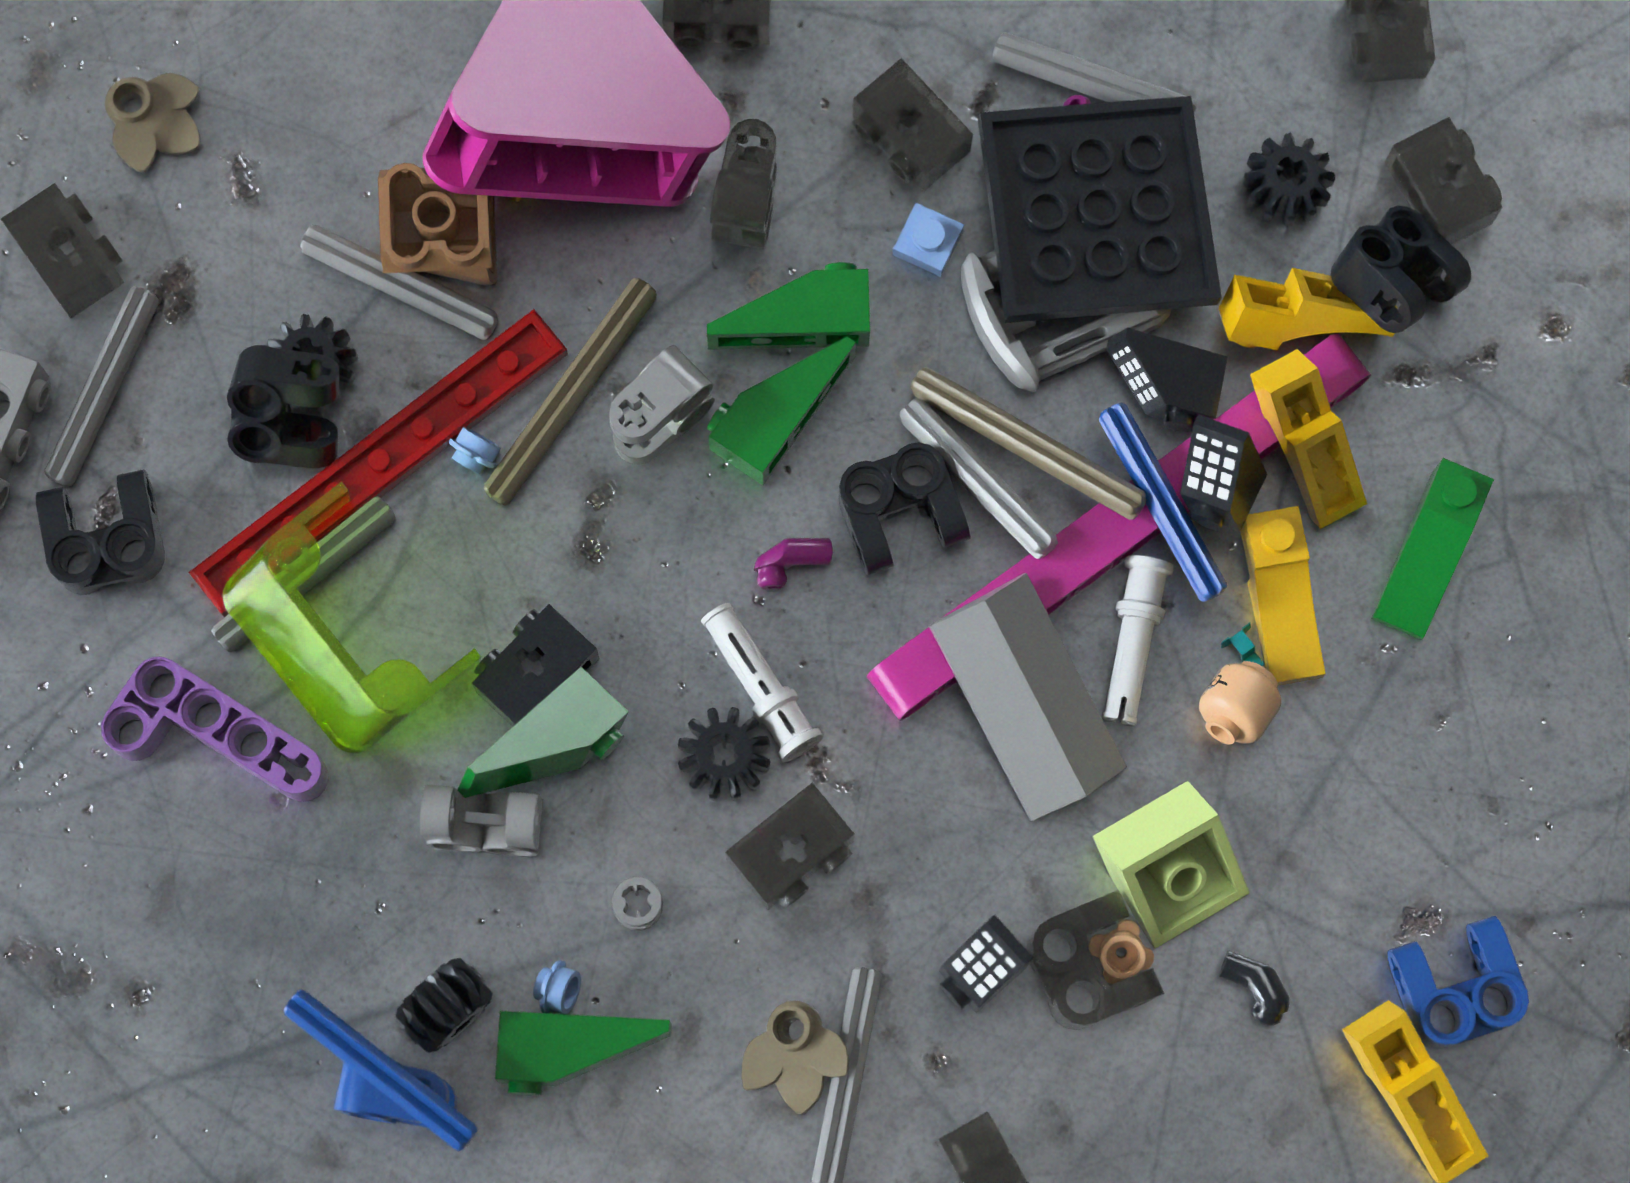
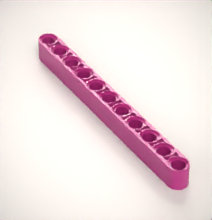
[867,333,1371,721]

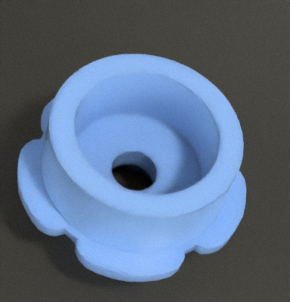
[449,427,501,474]
[533,960,581,1014]

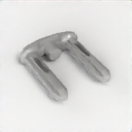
[961,251,1171,392]

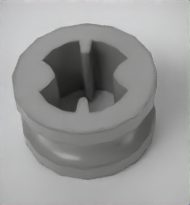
[612,877,663,931]

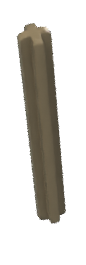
[484,278,657,505]
[910,367,1147,520]

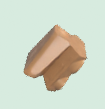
[378,163,497,285]

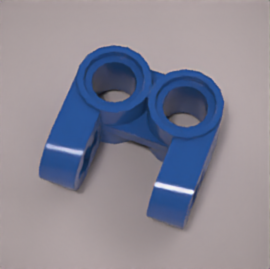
[1387,916,1529,1049]
[333,1062,457,1128]

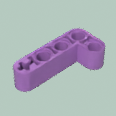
[101,657,328,802]

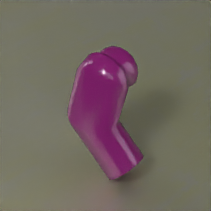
[754,538,833,590]

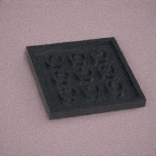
[978,96,1222,323]

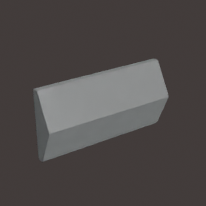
[928,573,1127,821]

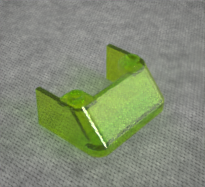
[223,482,481,754]

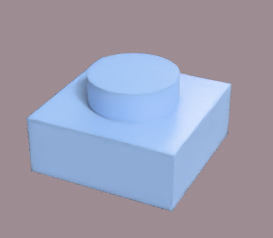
[893,203,964,277]

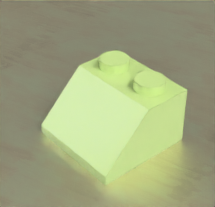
[1093,781,1250,948]

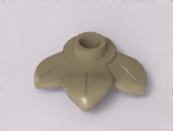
[105,73,200,173]
[741,1001,849,1115]

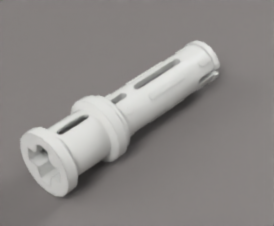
[1102,555,1174,725]
[701,603,824,762]

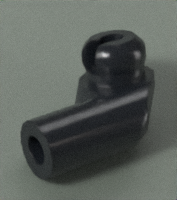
[1219,951,1289,1026]

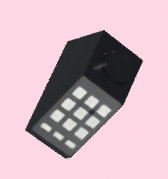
[1106,327,1228,432]
[1180,414,1268,532]
[939,914,1033,1013]

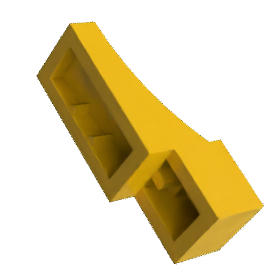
[1218,267,1398,350]
[1250,349,1367,529]
[1240,506,1326,686]
[1342,1000,1488,1183]

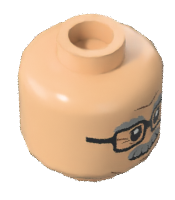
[1199,661,1282,744]

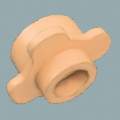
[1088,919,1154,984]

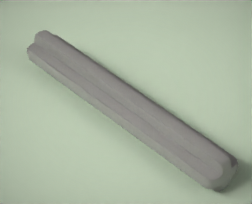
[993,32,1196,112]
[300,225,498,340]
[45,286,159,486]
[899,398,1058,559]
[212,496,396,652]
[812,967,882,1183]

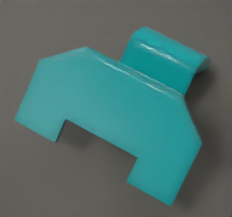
[1221,623,1265,666]

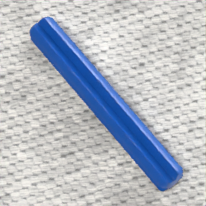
[1099,402,1227,602]
[284,989,478,1151]

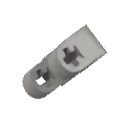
[608,345,715,465]
[420,784,543,857]

